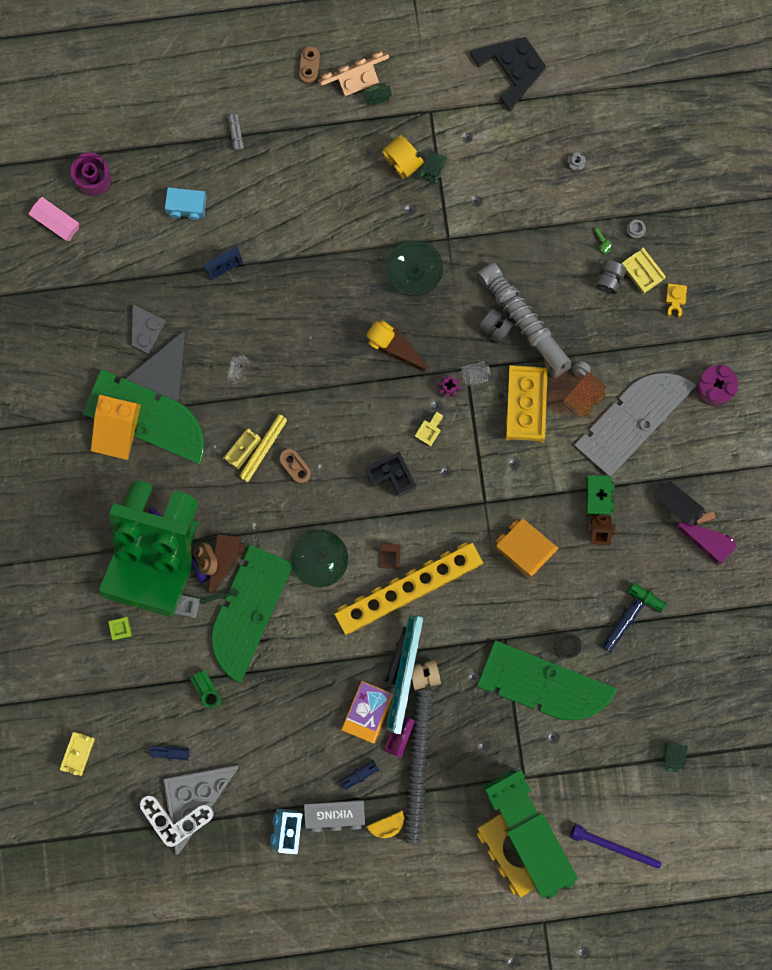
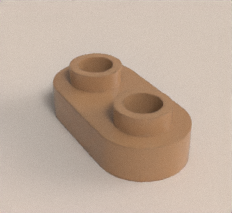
[299,47,320,85]
[280,449,311,484]
[193,543,217,576]

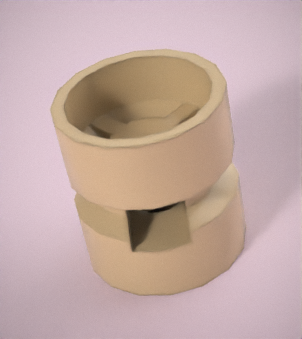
[411,660,441,690]

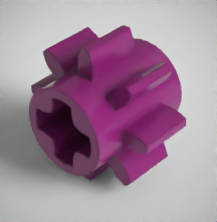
[438,375,461,399]

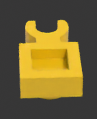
[665,283,687,318]

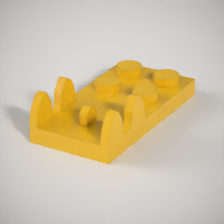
[505,366,548,443]

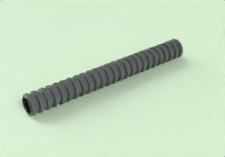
[404,689,433,844]

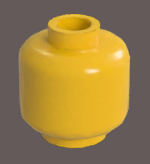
[366,320,395,350]

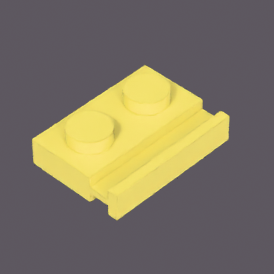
[621,248,666,295]

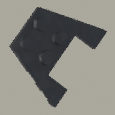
[470,37,546,112]

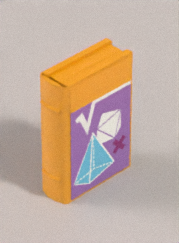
[342,681,393,744]

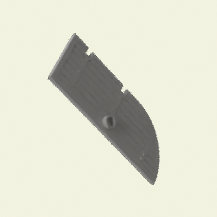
[574,373,697,476]

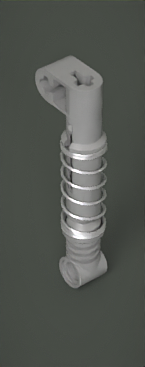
[477,262,571,379]

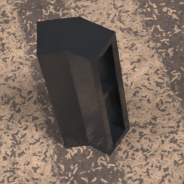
[654,481,704,527]

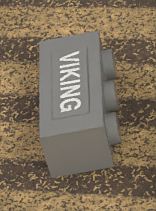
[304,800,365,832]

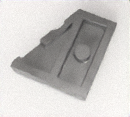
[132,305,167,355]

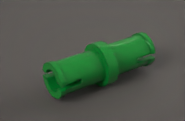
[627,582,667,613]

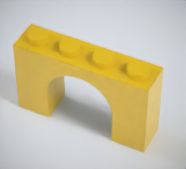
[477,813,535,898]

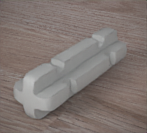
[228,114,244,151]

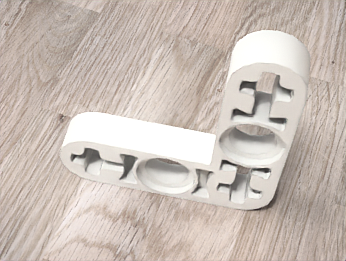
[140,796,214,847]

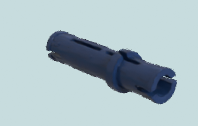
[601,598,645,652]

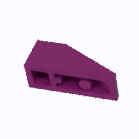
[675,522,737,565]

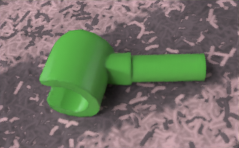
[594,228,611,254]

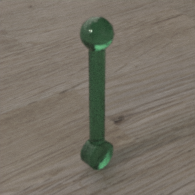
[200,588,239,605]

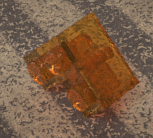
[562,372,607,419]

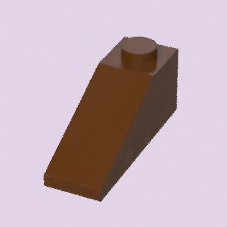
[373,324,426,372]
[208,534,245,594]

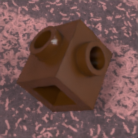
[587,515,615,545]

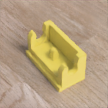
[223,428,262,470]
[60,732,95,776]

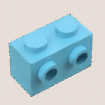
[165,187,207,220]
[270,809,302,854]

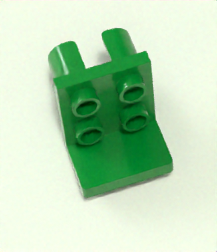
[99,481,199,617]

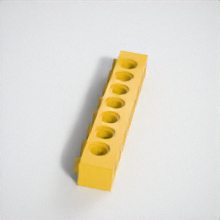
[335,542,483,635]

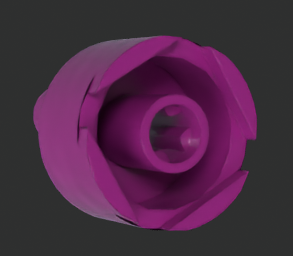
[71,152,112,196]
[696,365,738,407]

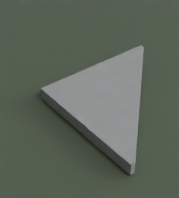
[163,765,239,855]

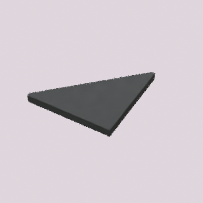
[126,332,186,402]

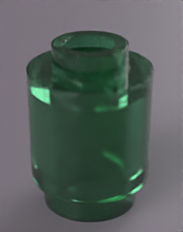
[364,83,392,105]

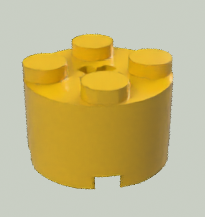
[382,134,424,179]

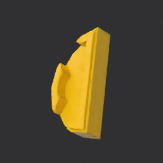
[366,810,404,839]

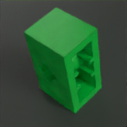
[586,475,615,516]

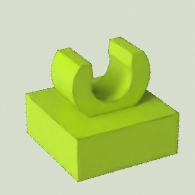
[108,617,132,641]

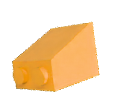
[495,519,559,580]

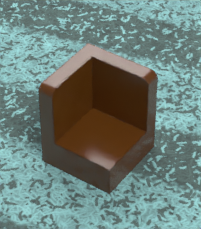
[380,543,401,570]

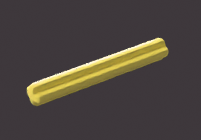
[240,415,287,482]

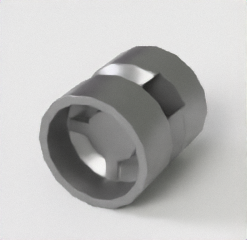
[594,260,627,295]
[479,309,514,344]

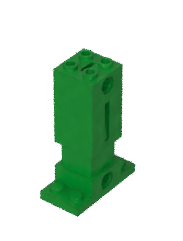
[480,769,578,899]

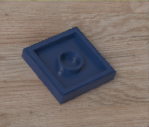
[203,246,243,280]

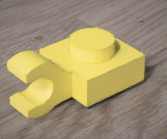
[415,412,443,447]

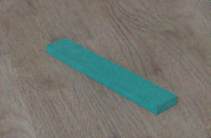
[387,615,423,734]

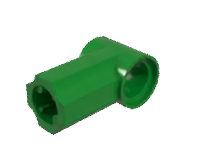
[190,670,222,709]

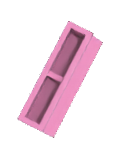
[29,197,79,241]

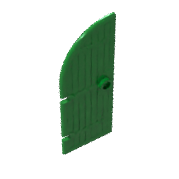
[82,369,204,464]
[212,545,294,683]
[477,640,618,720]

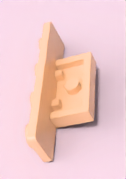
[318,51,390,96]

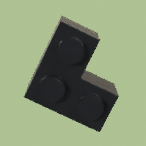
[365,452,416,497]

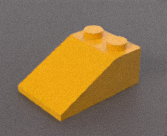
[91,395,141,460]

